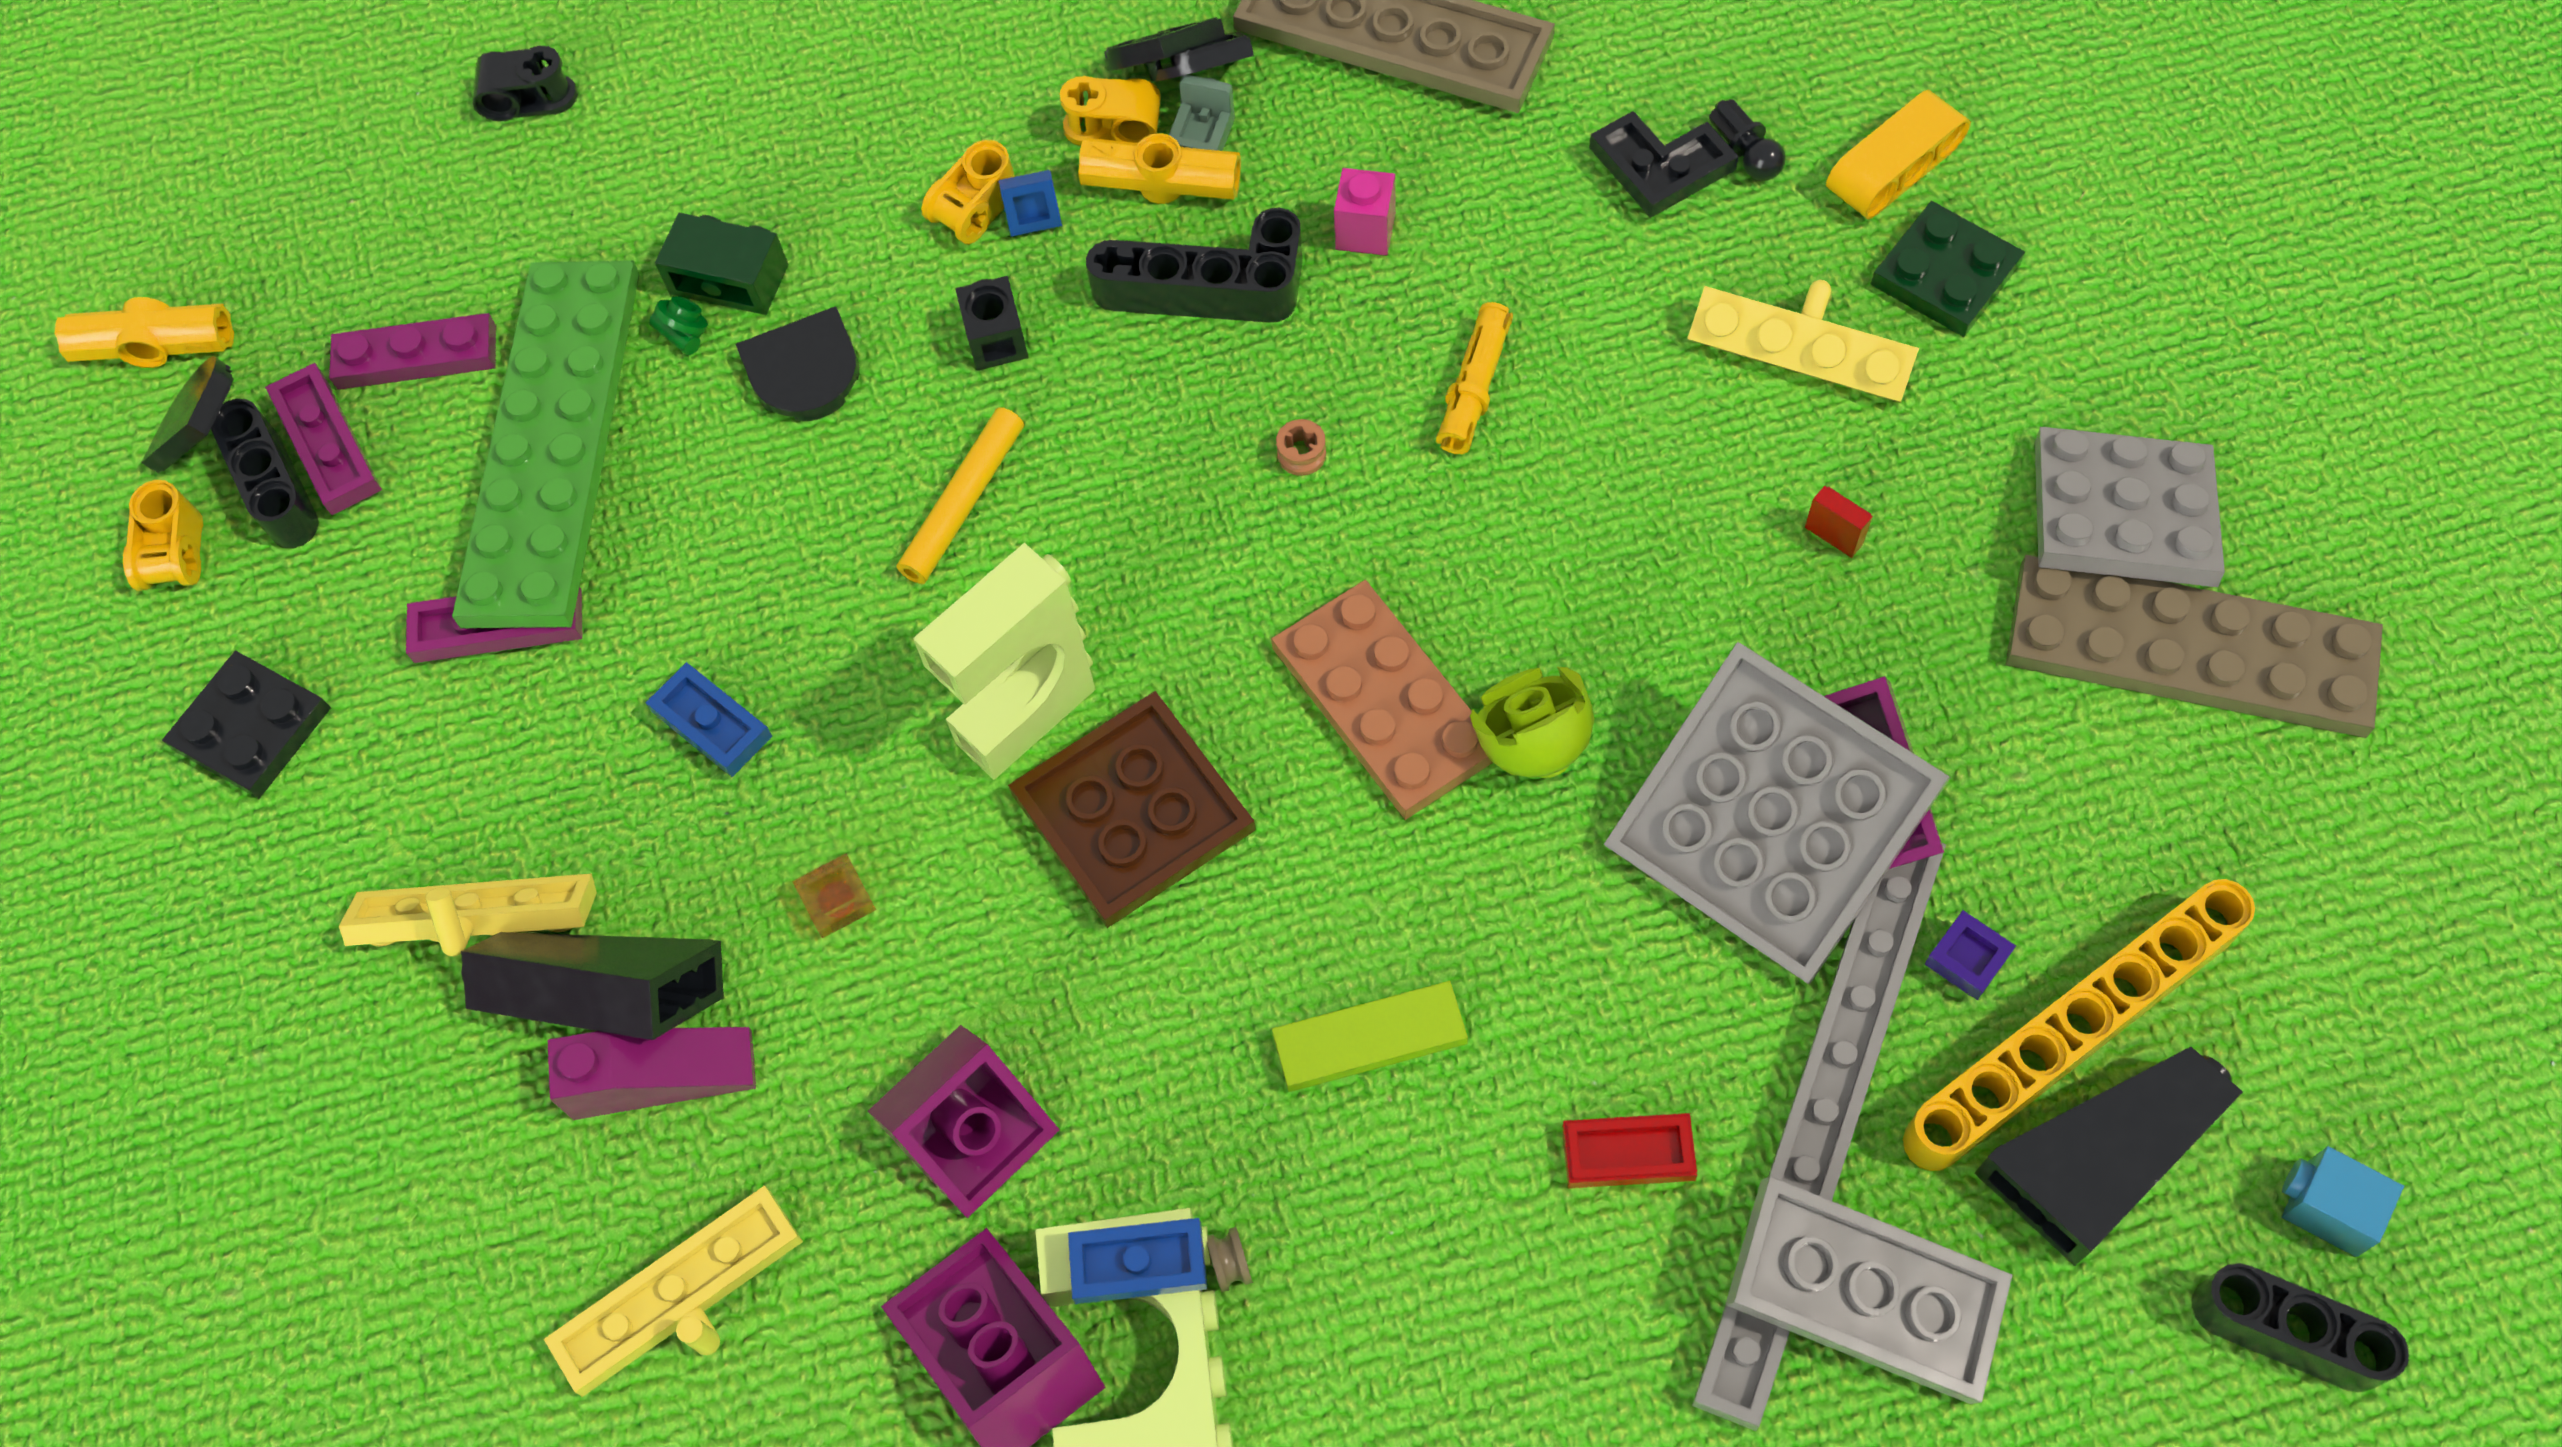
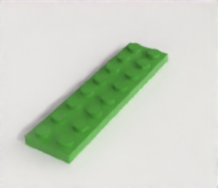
[452,260,639,628]

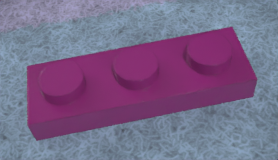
[329,313,496,390]
[265,363,382,515]
[406,586,583,663]

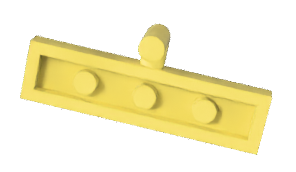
[1687,280,1919,403]
[339,873,597,957]
[544,1185,803,1397]

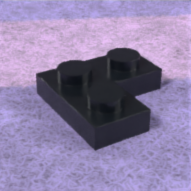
[1589,111,1739,218]

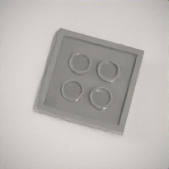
[2035,426,2225,587]

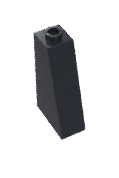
[461,932,724,1040]
[1974,1047,2243,1266]

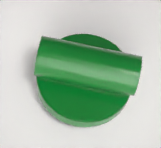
[649,296,708,356]

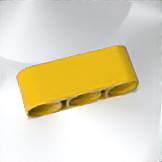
[1826,90,1971,219]

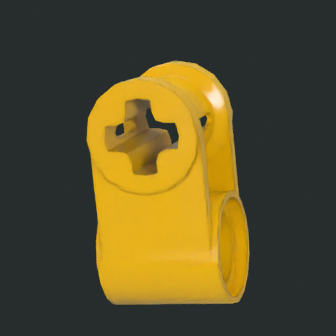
[1060,76,1161,146]
[921,140,1015,244]
[123,480,204,591]

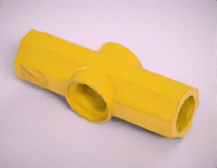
[1078,133,1241,204]
[54,297,234,368]

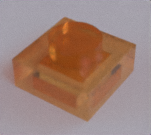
[792,853,876,938]

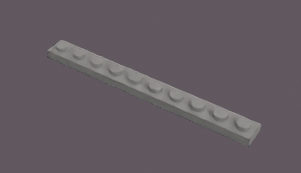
[1692,843,1946,1431]

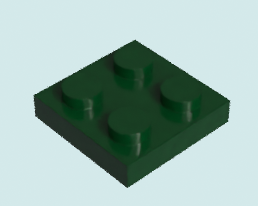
[1870,201,2025,337]

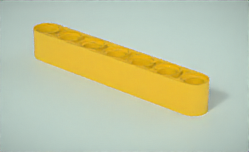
[1903,879,2255,1171]

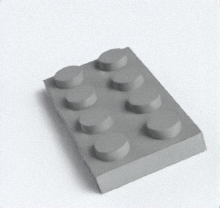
[1725,1176,2012,1404]

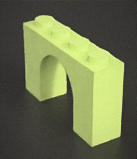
[913,543,1096,780]
[1035,1208,1233,1447]

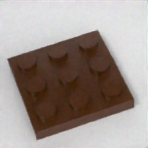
[1008,691,1256,928]

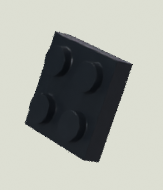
[162,650,331,799]

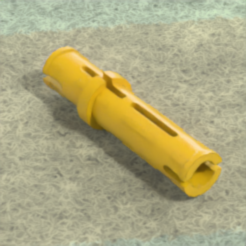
[1436,302,1513,454]

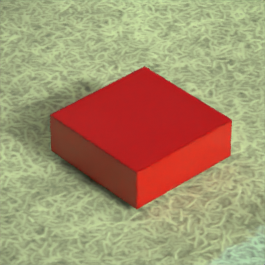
[1805,485,1873,558]

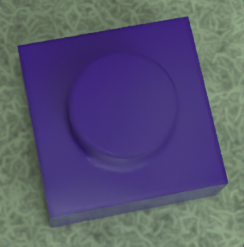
[1924,910,2016,1001]

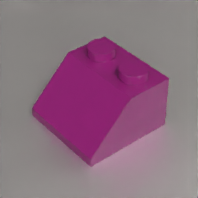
[868,1025,1060,1218]

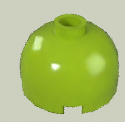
[1470,667,1594,778]

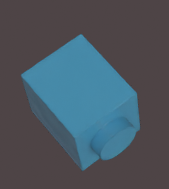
[2281,1146,2404,1257]

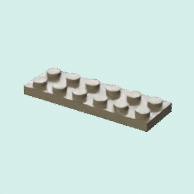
[1233,0,1555,113]
[2006,555,2383,738]

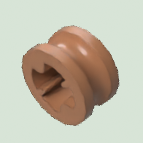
[1276,419,1326,476]

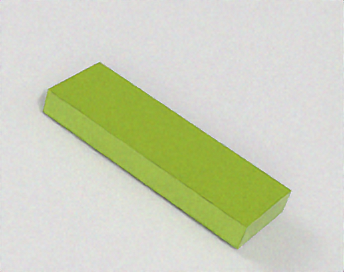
[1272,981,1468,1092]

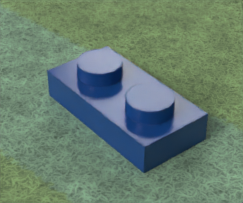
[645,662,773,777]
[1068,1218,1207,1304]

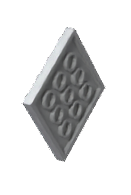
[1603,642,1951,984]

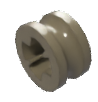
[1207,1227,1253,1292]

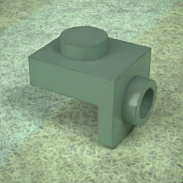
[1169,75,1235,151]

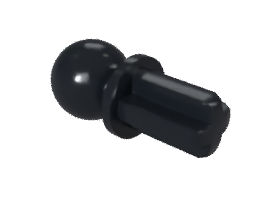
[1709,99,1786,181]

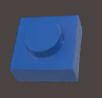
[999,170,1062,236]

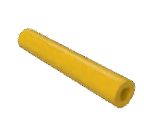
[896,407,1024,584]

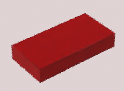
[1562,1113,1698,1189]

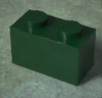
[655,212,789,315]

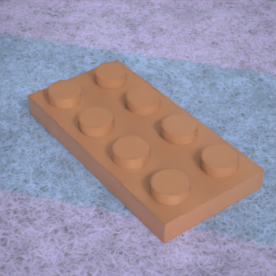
[1271,579,1493,820]

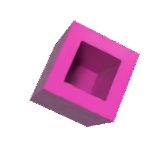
[1334,168,1396,256]

